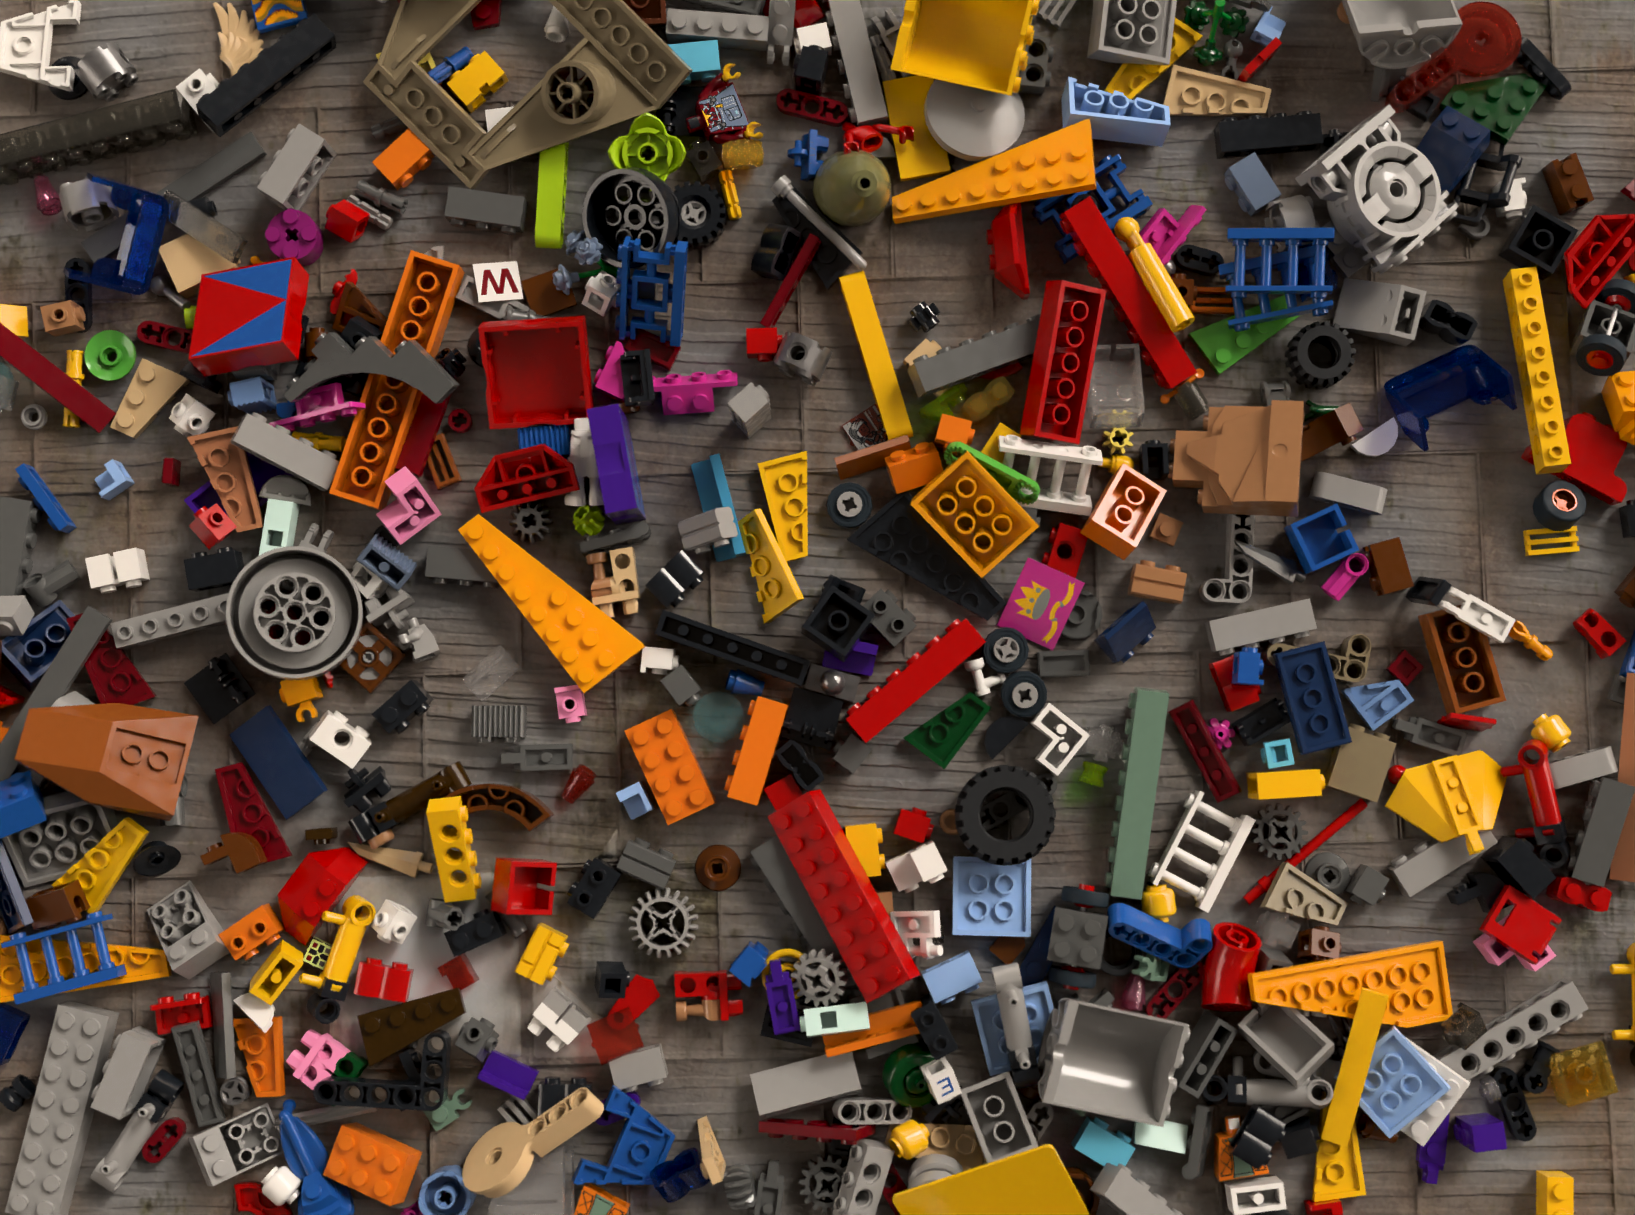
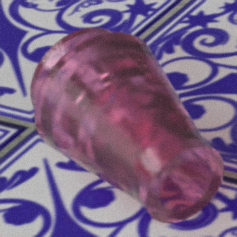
[33,176,62,216]
[1120,973,1146,1011]

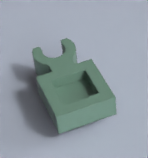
[1131,953,1170,982]
[423,1088,473,1132]

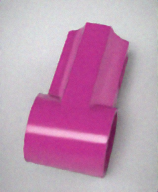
[1320,553,1369,602]

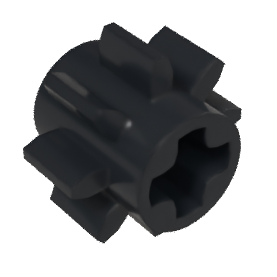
[909,301,940,333]
[435,348,467,379]

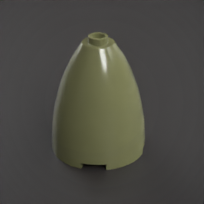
[813,150,891,227]

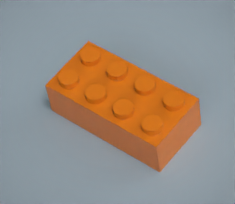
[724,696,789,806]
[624,709,717,825]

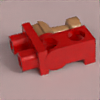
[674,970,743,1022]

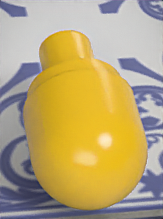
[1098,454,1134,474]

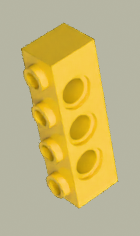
[426,796,482,903]

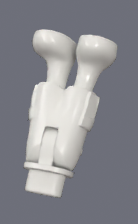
[564,418,604,506]

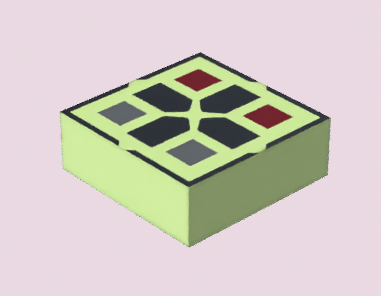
[303,936,332,971]

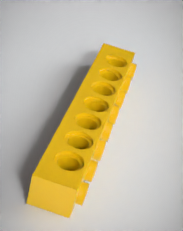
[1503,267,1571,475]

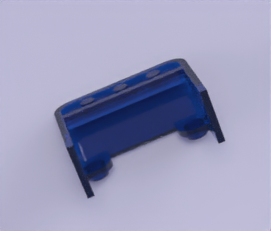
[63,172,169,295]
[1384,345,1517,452]

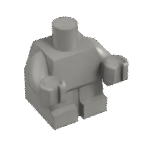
[398,618,439,664]

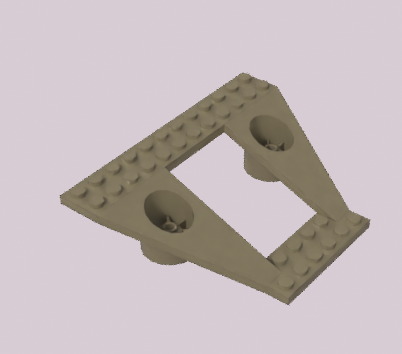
[363,0,693,189]

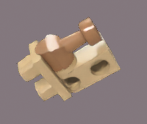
[586,547,641,618]

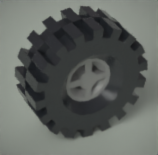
[662,181,726,250]

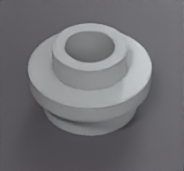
[21,404,48,430]

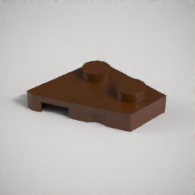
[332,281,387,340]

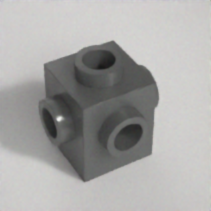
[455,1017,499,1062]

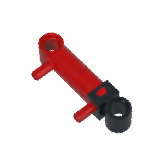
[1500,739,1571,868]

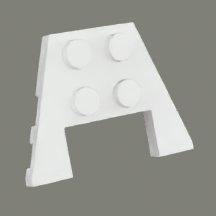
[0,0,82,92]

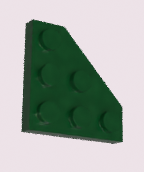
[1439,74,1547,145]

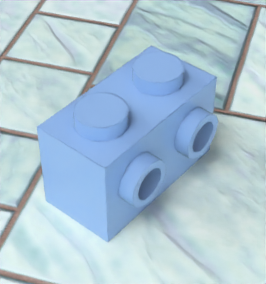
[921,950,983,1005]

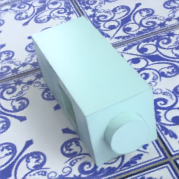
[259,498,300,555]
[800,1002,870,1038]

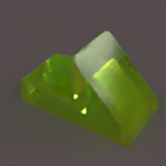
[919,383,968,422]

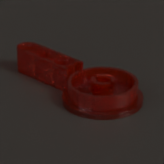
[1385,1,1522,114]

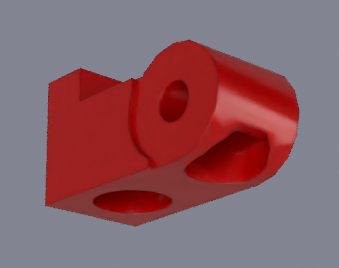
[1573,608,1626,659]

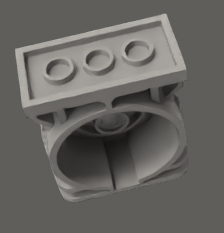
[1295,104,1459,274]

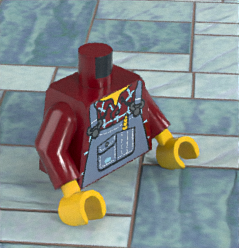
[685,63,763,147]

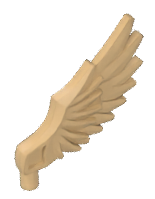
[213,2,264,76]

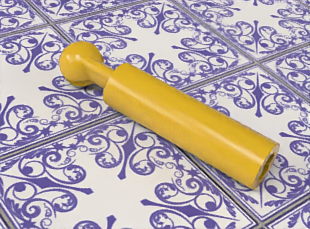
[1114,217,1195,333]

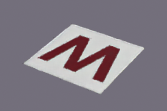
[473,261,523,302]

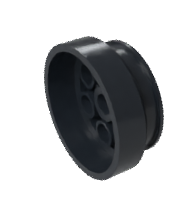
[582,167,681,268]

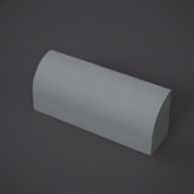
[750,1051,863,1120]

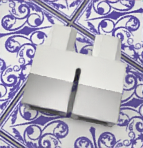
[527,987,592,1052]

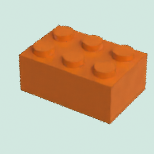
[1080,463,1167,560]
[323,1122,422,1206]

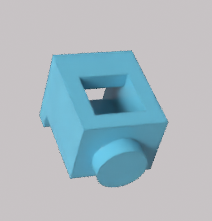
[1260,738,1295,769]

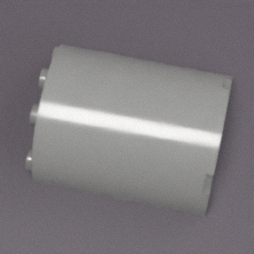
[1341,0,1462,69]
[1038,998,1190,1127]

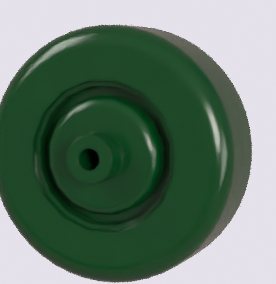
[882,1042,935,1108]

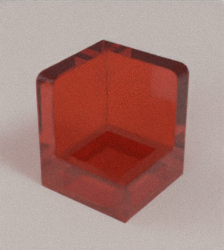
[437,953,479,990]

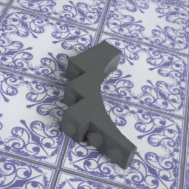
[283,332,460,404]

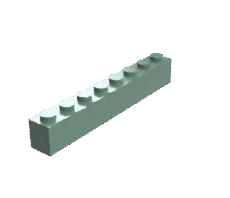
[1104,687,1169,900]

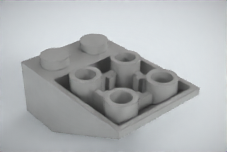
[1332,278,1427,347]
[147,880,229,980]
[188,1102,284,1186]

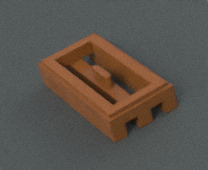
[427,433,462,490]

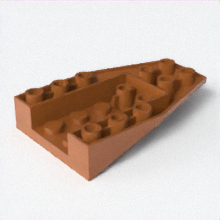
[14,703,199,821]

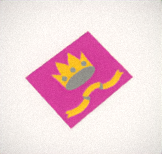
[997,557,1085,651]

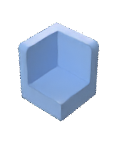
[1249,6,1286,47]
[95,459,135,500]
[616,781,655,819]

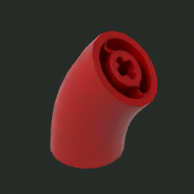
[1201,922,1262,1012]

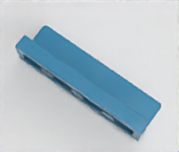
[691,453,746,562]

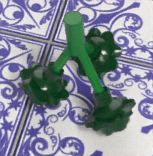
[1184,0,1250,66]

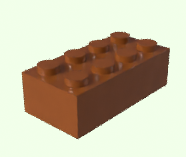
[1418,604,1506,715]

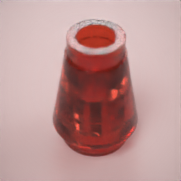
[561,764,596,804]

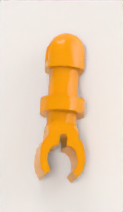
[1508,621,1553,661]

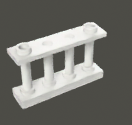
[998,435,1103,516]
[1148,790,1256,913]

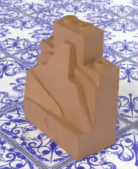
[1168,400,1304,517]

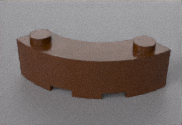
[1301,402,1364,462]
[444,783,554,831]

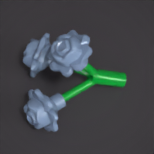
[552,230,618,295]

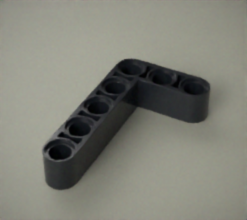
[313,1030,451,1111]

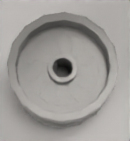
[908,1154,964,1189]

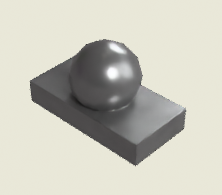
[804,663,861,702]

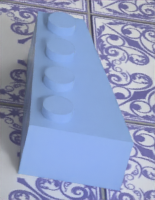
[1061,76,1171,147]

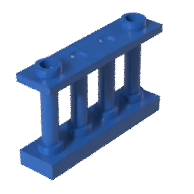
[1226,228,1335,299]
[1218,246,1333,332]
[1,911,127,1005]

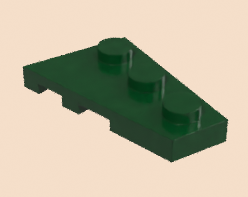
[903,692,991,769]

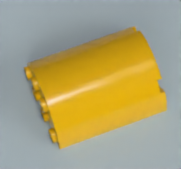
[890,0,1040,96]

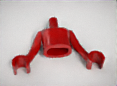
[842,122,914,154]

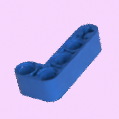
[1107,903,1213,968]

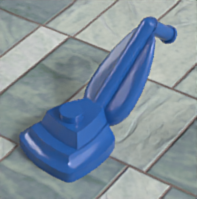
[279,1099,355,1215]

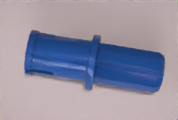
[427,46,474,84]

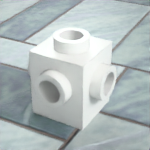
[581,270,621,317]
[169,393,216,437]
[370,899,418,944]

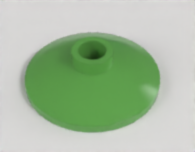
[84,330,136,381]

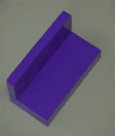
[822,641,878,676]
[477,1050,539,1100]

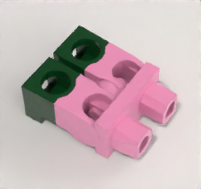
[286,1029,369,1107]

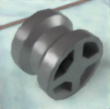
[220,1076,252,1106]

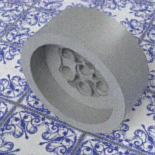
[226,546,363,680]

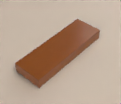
[834,435,911,480]

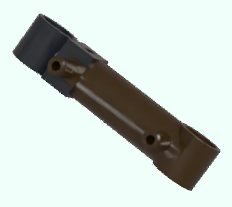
[348,761,472,845]

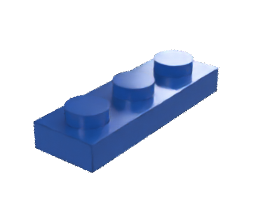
[15,463,77,533]

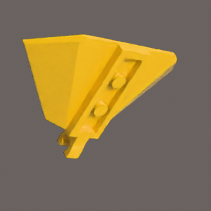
[1385,750,1507,856]

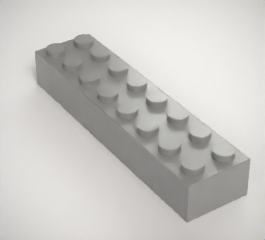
[5,1001,119,1215]

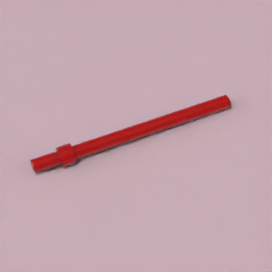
[1243,799,1368,905]

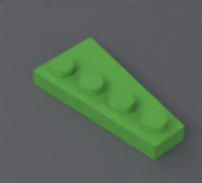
[1188,295,1300,375]

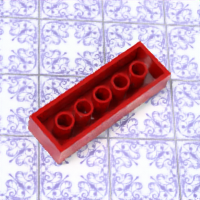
[1019,280,1107,444]
[845,618,986,743]

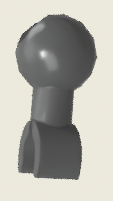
[1220,40,1243,80]

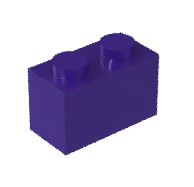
[1453,1113,1507,1153]

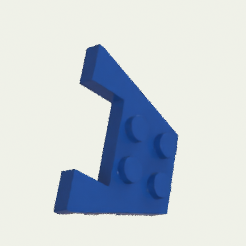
[572,1085,675,1185]

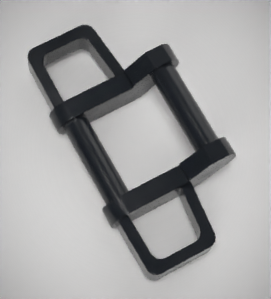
[1450,137,1523,227]

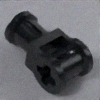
[1516,1040,1561,1094]

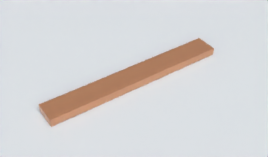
[1609,673,1635,882]

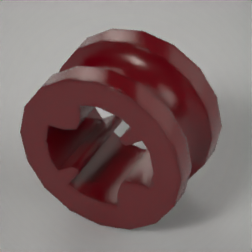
[448,409,473,433]

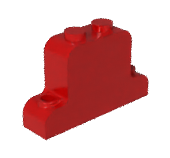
[1521,412,1627,506]

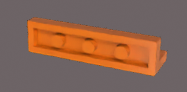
[822,1000,922,1058]

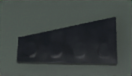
[772,184,863,290]

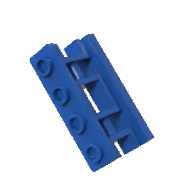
[1032,154,1153,264]
[615,236,688,347]

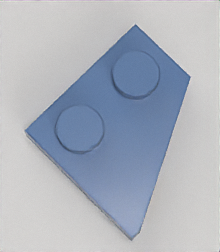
[1341,680,1414,731]

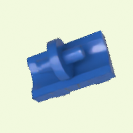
[787,129,829,181]

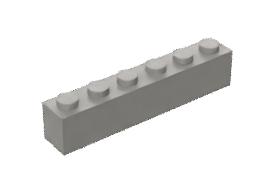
[822,0,888,126]

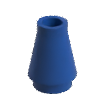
[725,669,765,696]

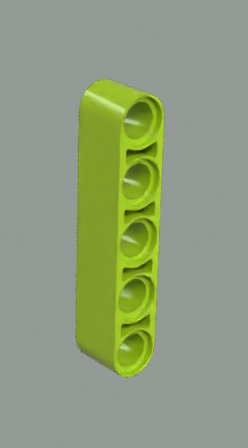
[535,142,569,249]

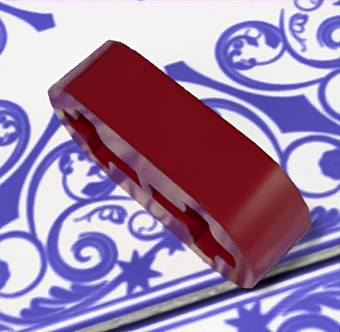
[142,1117,187,1163]

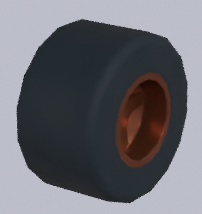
[1533,481,1587,531]

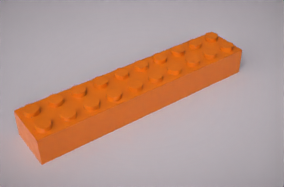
[329,250,465,511]

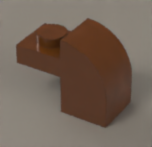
[200,832,267,874]

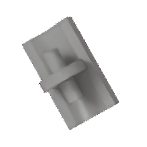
[364,586,415,630]

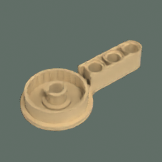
[462,1087,604,1198]

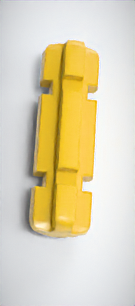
[718,170,742,220]

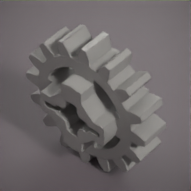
[791,948,849,1007]

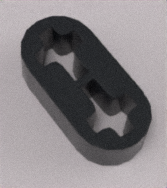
[1175,244,1224,276]

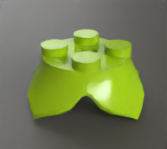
[608,112,686,192]

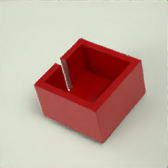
[491,858,557,915]

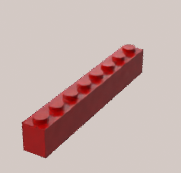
[1059,196,1197,390]

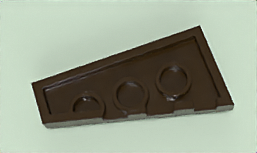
[357,987,466,1067]

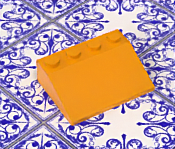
[910,451,1039,578]

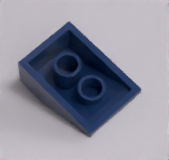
[1416,105,1491,201]
[1,600,75,693]
[1094,601,1156,663]

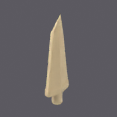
[347,842,433,878]

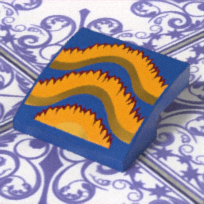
[251,0,308,34]

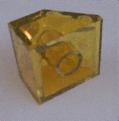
[1549,1040,1619,1107]

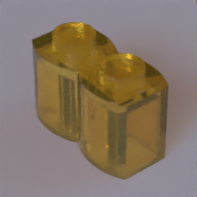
[961,377,1015,426]

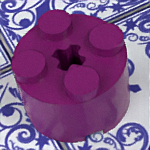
[265,208,324,266]

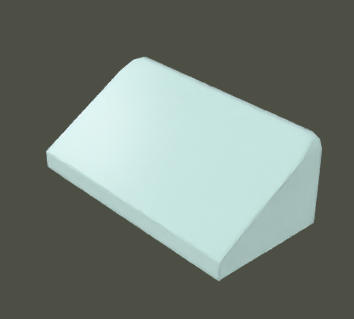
[1132,1120,1188,1154]

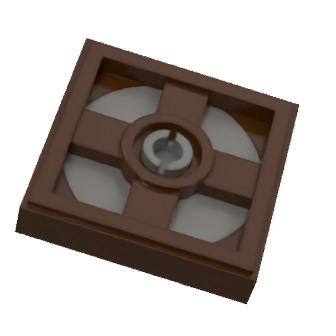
[340,621,407,694]

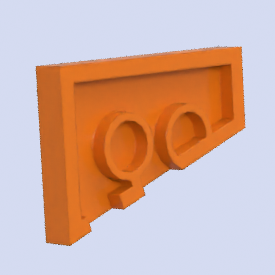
[233,1016,285,1097]

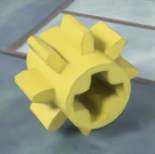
[1102,424,1134,455]

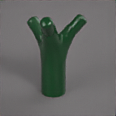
[1304,400,1339,422]

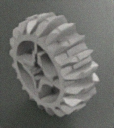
[628,887,699,958]

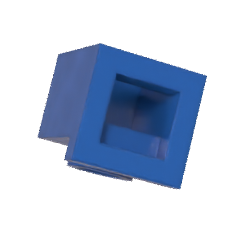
[1232,647,1264,686]

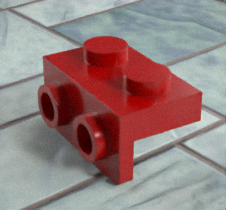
[150,992,213,1035]

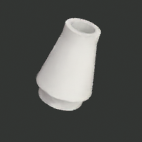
[544,6,569,42]

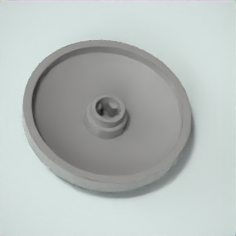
[924,80,1025,161]

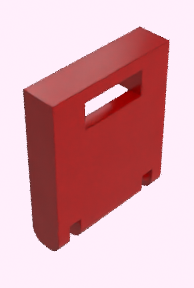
[1479,885,1562,965]

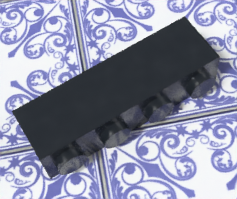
[1214,111,1323,159]

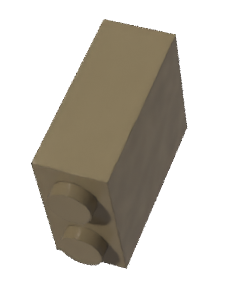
[1324,723,1397,803]

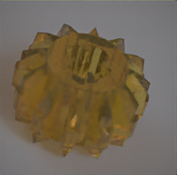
[721,139,764,171]

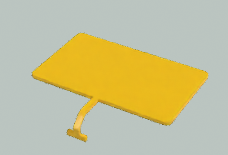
[893,1144,1089,1215]

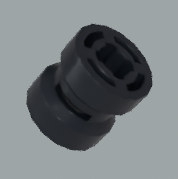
[0,1074,36,1112]

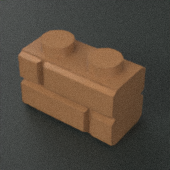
[1127,560,1187,605]

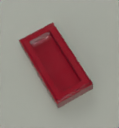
[624,328,681,371]

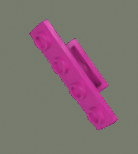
[1137,205,1206,287]
[653,370,738,415]
[269,383,366,432]

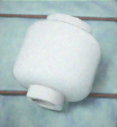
[261,1166,301,1206]

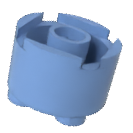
[418,1165,477,1215]

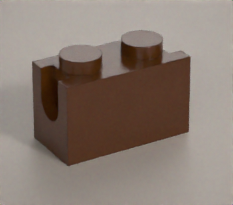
[1541,152,1594,216]
[1362,537,1414,596]
[25,879,90,930]

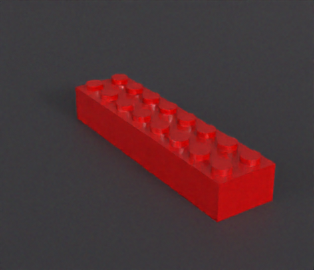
[768,789,921,1003]

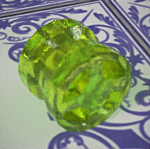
[1078,761,1108,788]

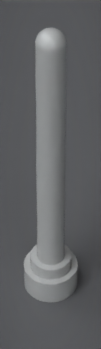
[771,175,867,269]

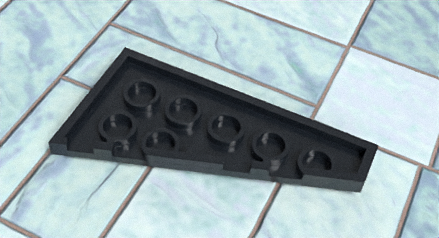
[847,491,1007,621]

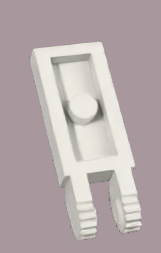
[1438,587,1516,643]

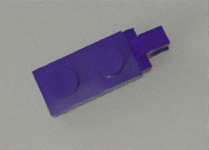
[765,958,801,1035]
[1416,1112,1450,1184]

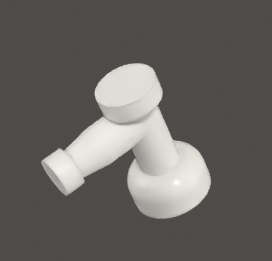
[964,657,1006,697]

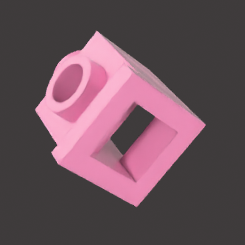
[554,685,587,723]

